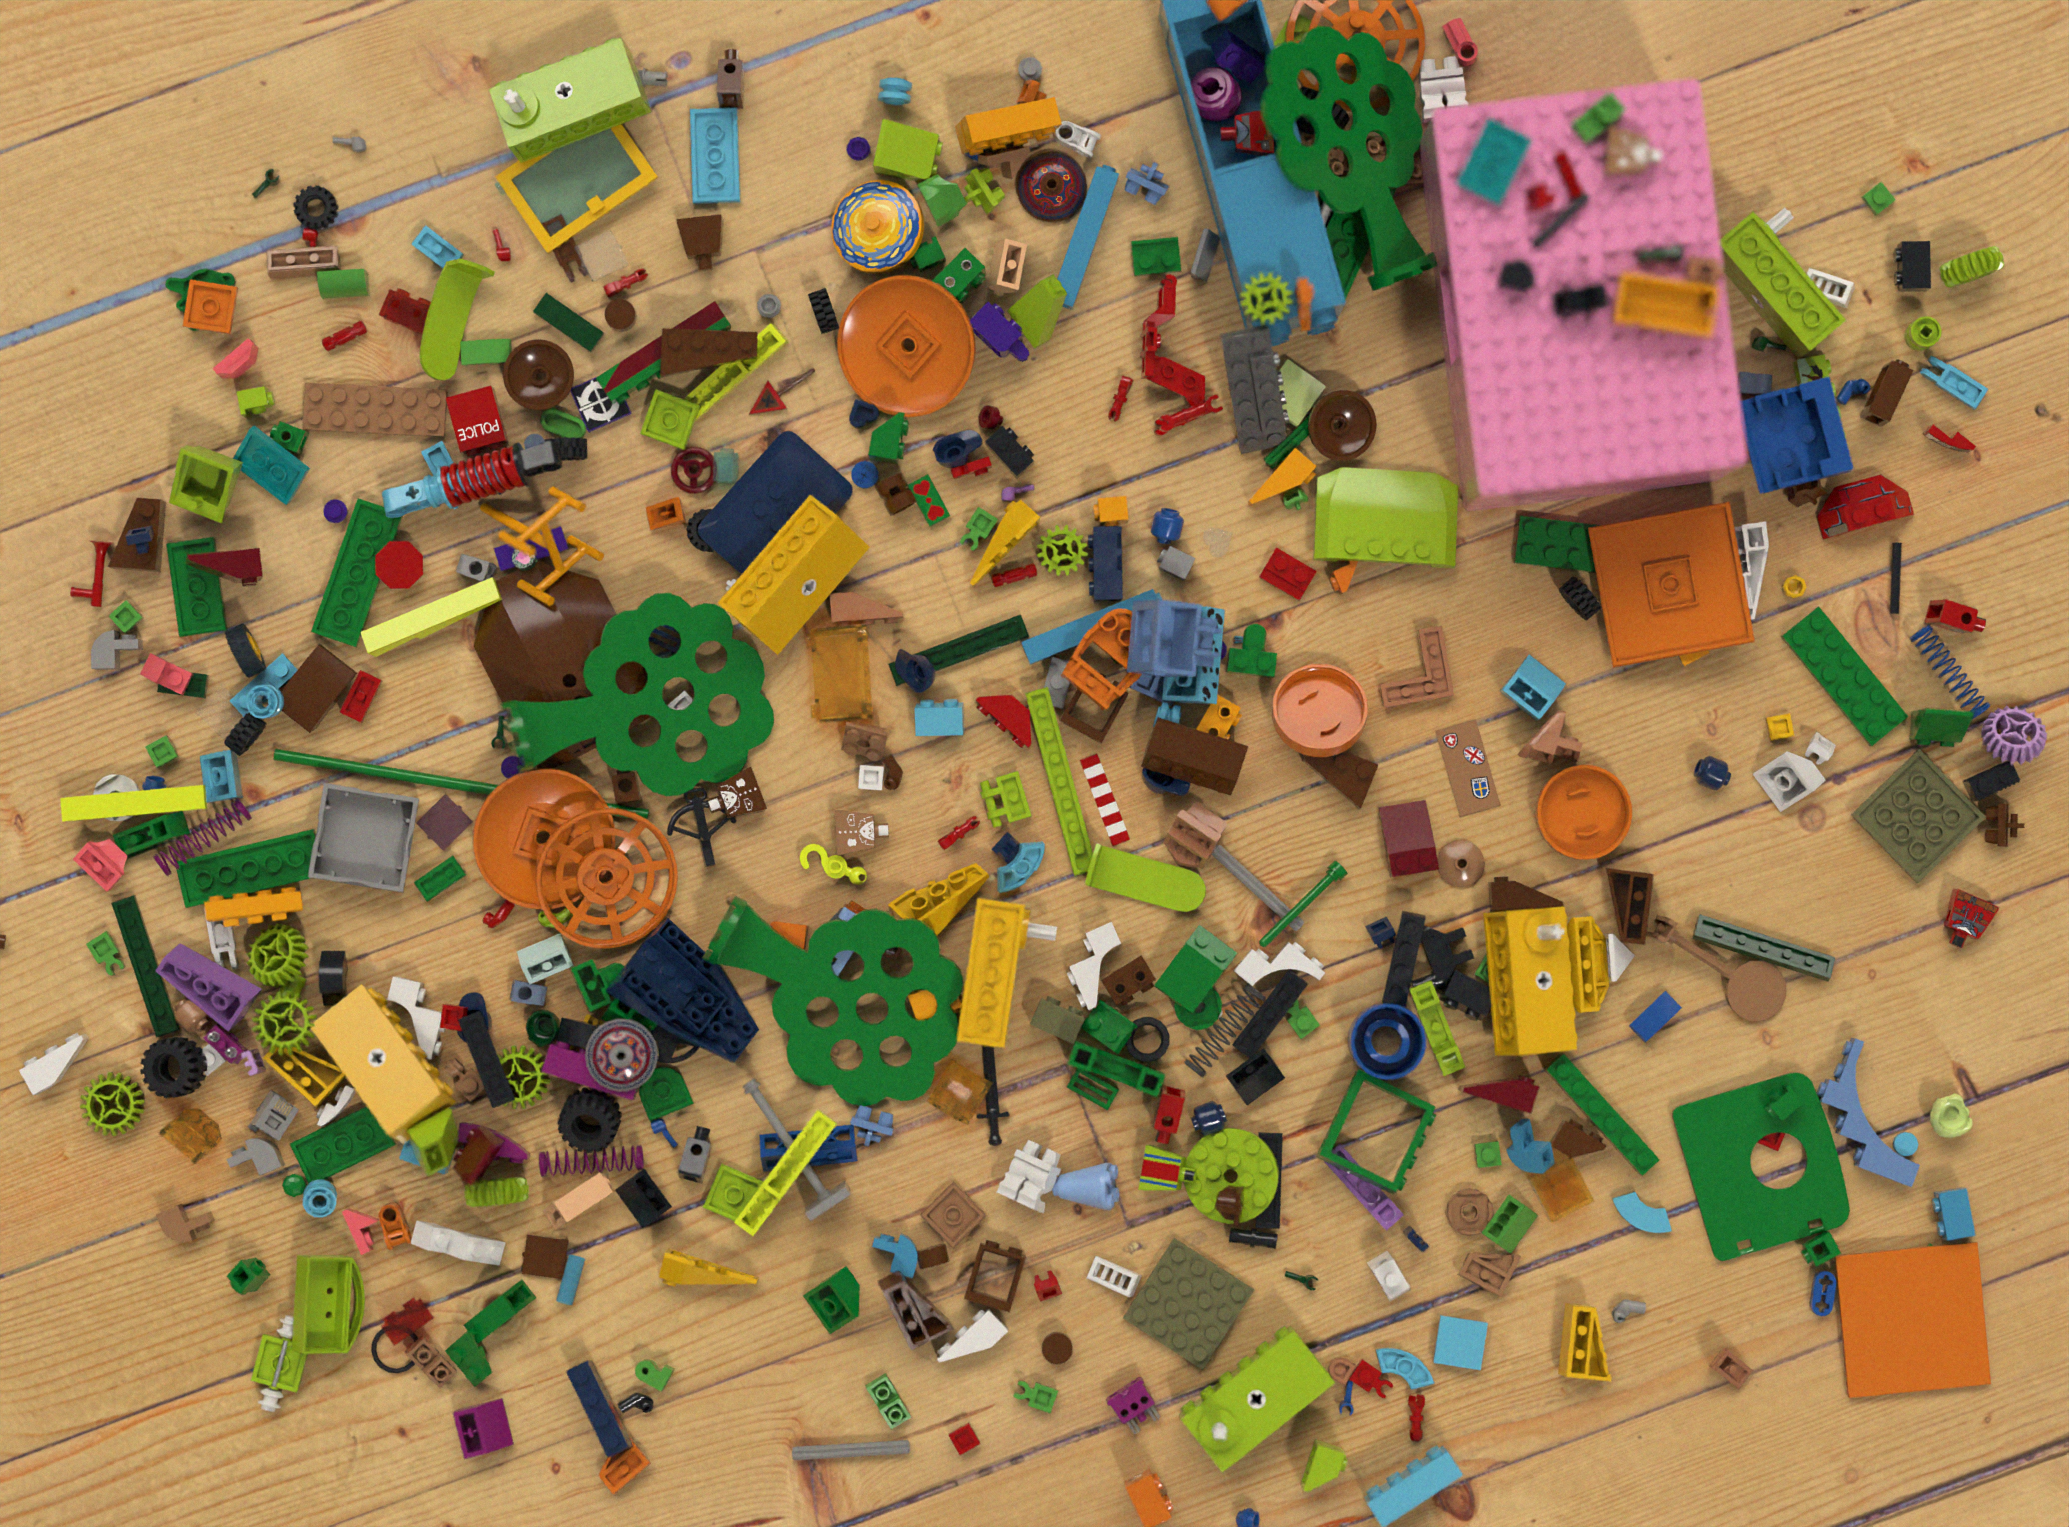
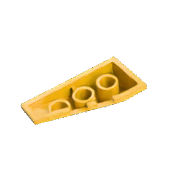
[888,863,989,935]

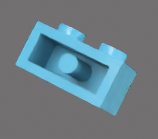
[915,699,965,736]

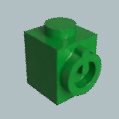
[227,1258,271,1295]

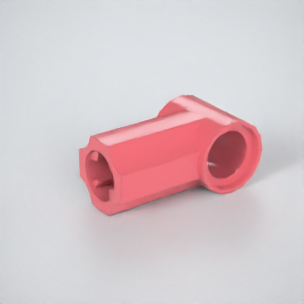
[1442,17,1478,67]

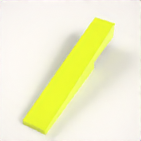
[684,323,789,421]
[360,577,502,657]
[60,785,207,822]
[734,1109,837,1236]

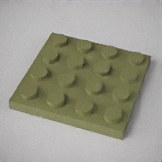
[1851,749,1986,883]
[1123,1238,1254,1370]

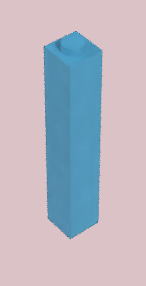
[1057,165,1119,310]
[1021,589,1162,665]

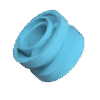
[878,78,912,105]
[246,685,284,719]
[1153,702,1181,727]
[303,1179,337,1218]

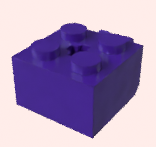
[970,302,1029,362]

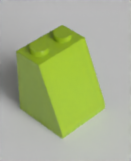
[873,119,943,183]

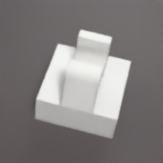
[1805,732,1836,765]

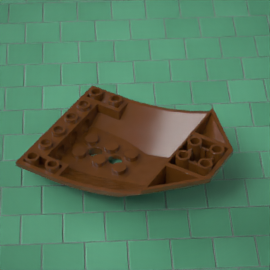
[474,560,652,769]

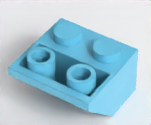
[1499,655,1566,721]

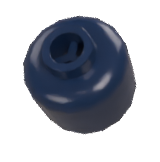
[1694,756,1731,790]
[1191,1101,1227,1136]

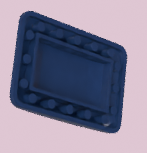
[698,431,853,575]

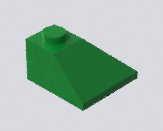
[803,1266,860,1334]

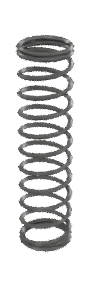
[1184,983,1266,1078]

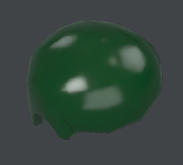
[526,1009,561,1047]

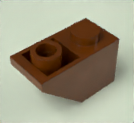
[1550,1119,1606,1158]

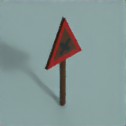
[749,368,815,415]

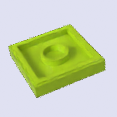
[640,389,701,450]
[703,1163,764,1221]

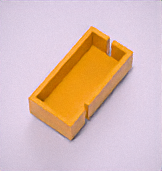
[955,97,1062,156]
[1611,272,1720,340]

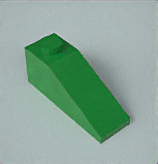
[113,811,190,855]

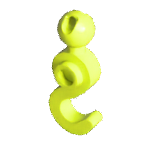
[800,844,867,885]

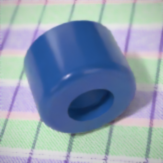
[1348,1003,1426,1079]

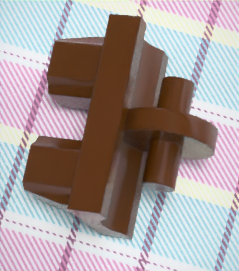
[1985,804,2025,847]

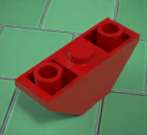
[975,695,1031,748]

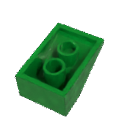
[1909,708,1974,747]
[1154,925,1237,1014]

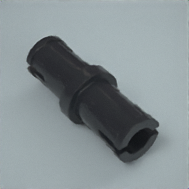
[1229,1227,1278,1249]

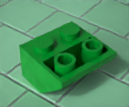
[868,412,909,464]

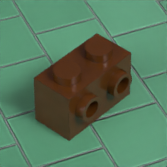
[1101,956,1156,1006]

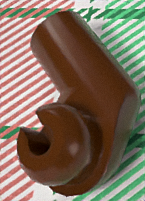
[882,754,903,790]

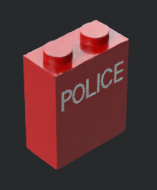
[446,385,509,457]

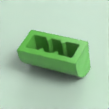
[317,269,370,299]
[1482,1195,1538,1254]

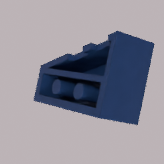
[1088,526,1123,601]

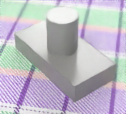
[1044,657,1070,709]

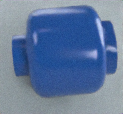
[1151,508,1184,544]

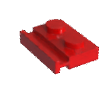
[1259,547,1317,601]

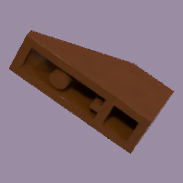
[1488,876,1564,911]

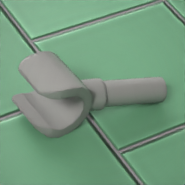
[332,137,366,152]

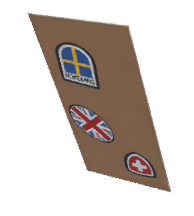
[1435,719,1501,817]

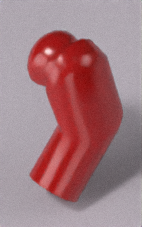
[482,899,515,928]

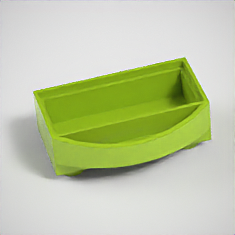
[292,1255,365,1354]

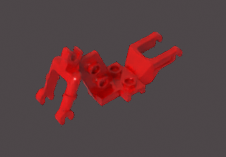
[1140,274,1223,436]

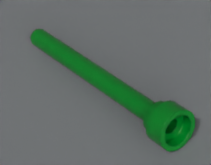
[1259,860,1348,947]

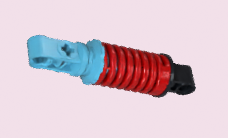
[382,441,563,518]

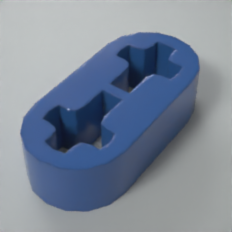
[1810,1270,1836,1316]

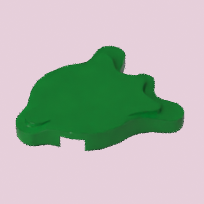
[165,269,236,331]

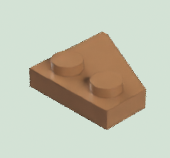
[1457,1253,1521,1297]

